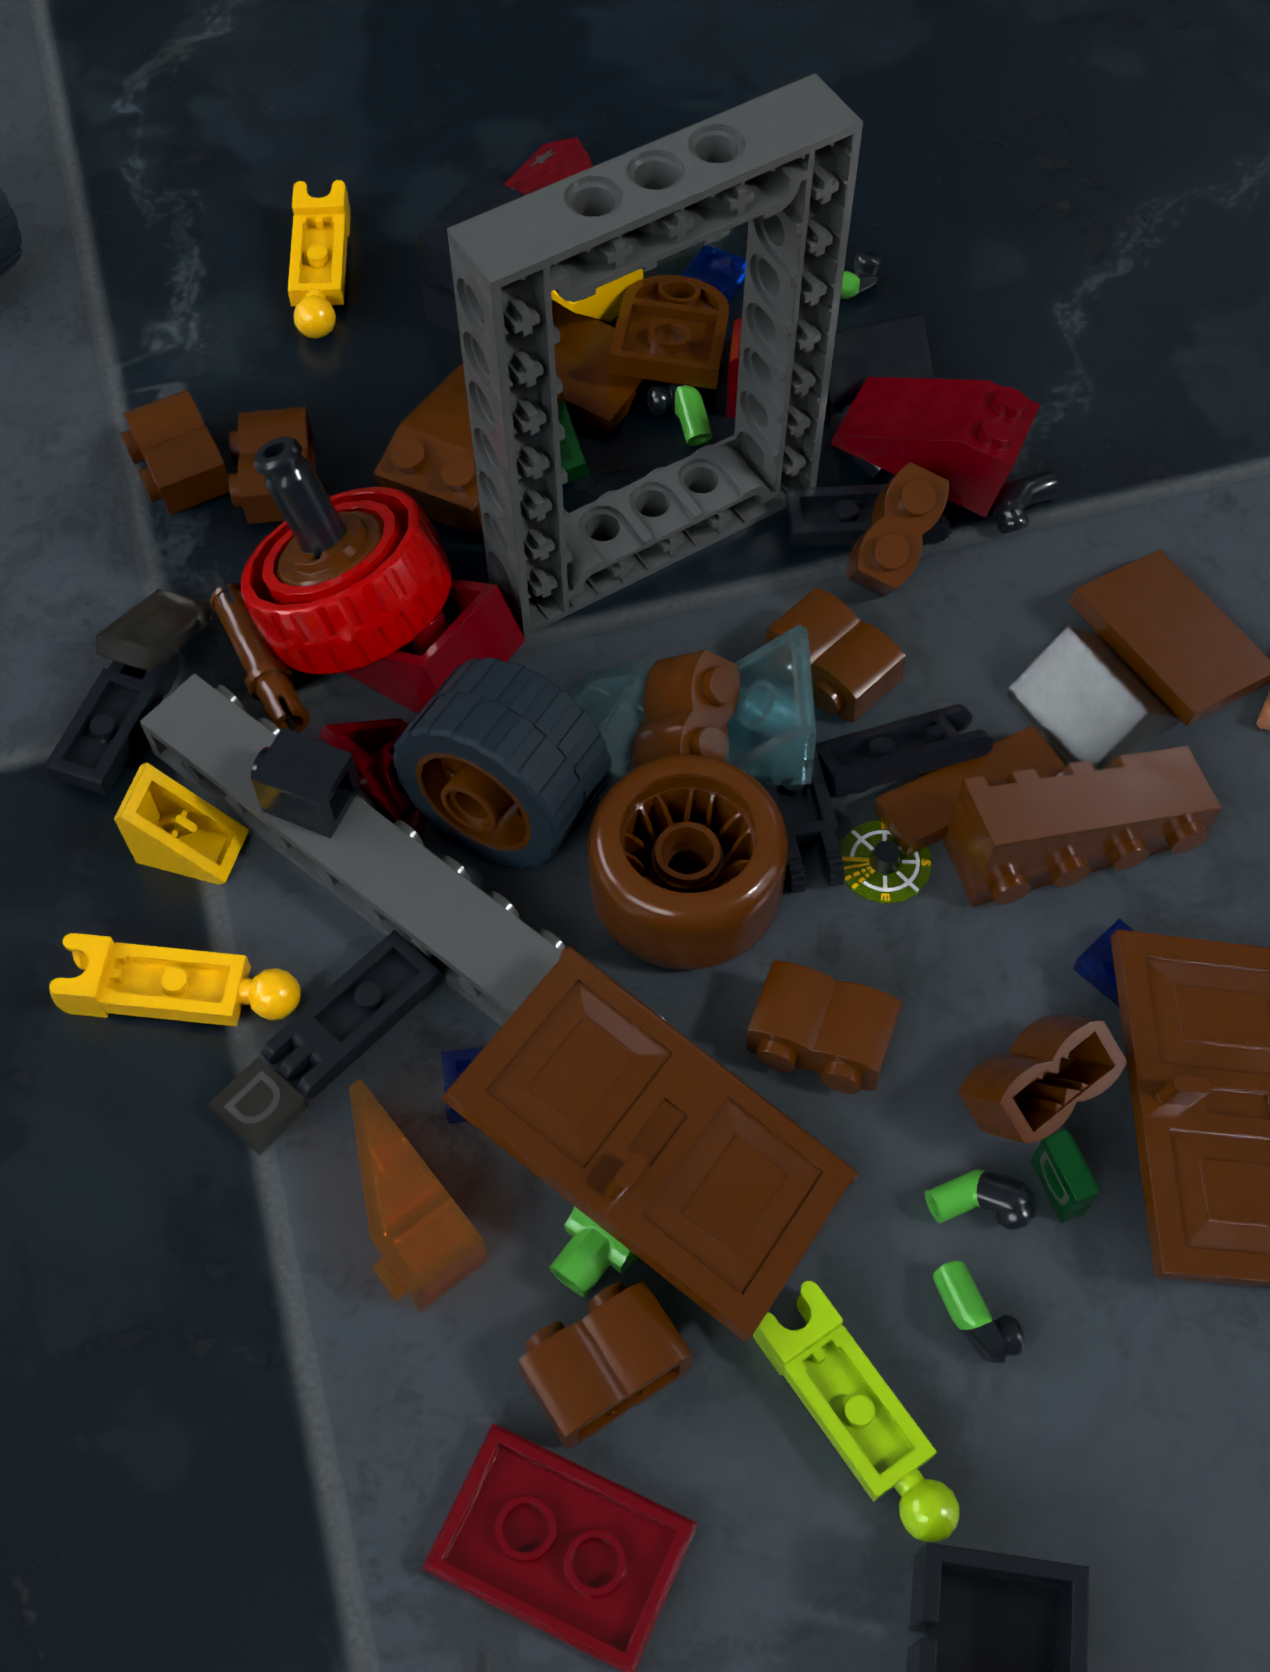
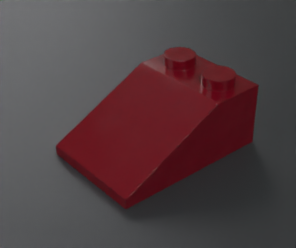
[831,377,1040,518]
[344,578,526,713]

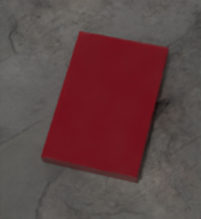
[422,1423,698,1672]

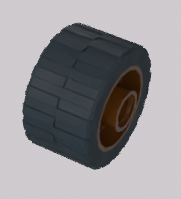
[393,657,612,869]

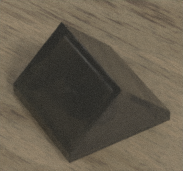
[1007,626,1180,770]

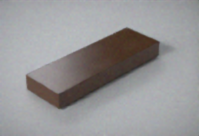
[874,725,1066,856]

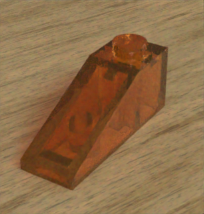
[349,1078,489,1313]

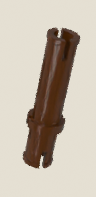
[210,583,310,733]

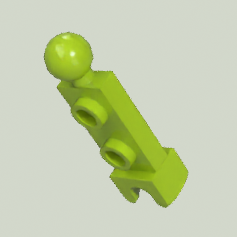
[753,1281,960,1542]

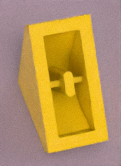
[114,763,249,885]

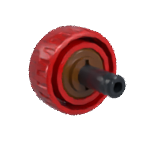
[241,436,452,674]

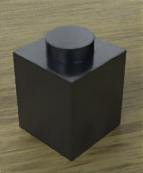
[250,727,361,838]

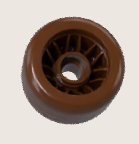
[588,754,788,970]

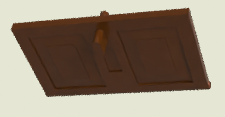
[1110,929,1270,1287]
[441,946,858,1342]

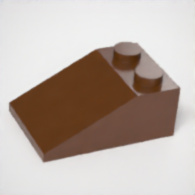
[373,362,565,539]

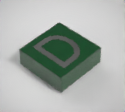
[1030,1129,1100,1223]

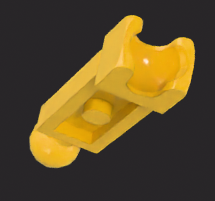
[288,180,350,339]
[49,933,301,1027]

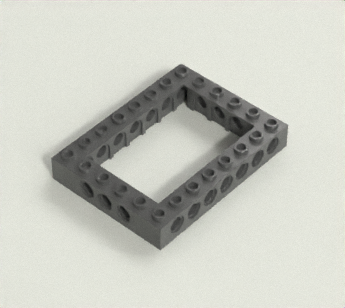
[447,73,863,637]

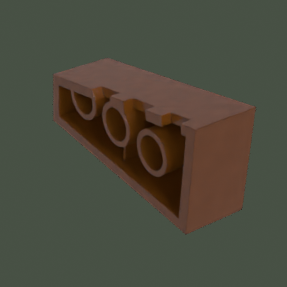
[944,746,1222,907]

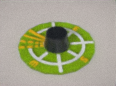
[840,820,932,904]

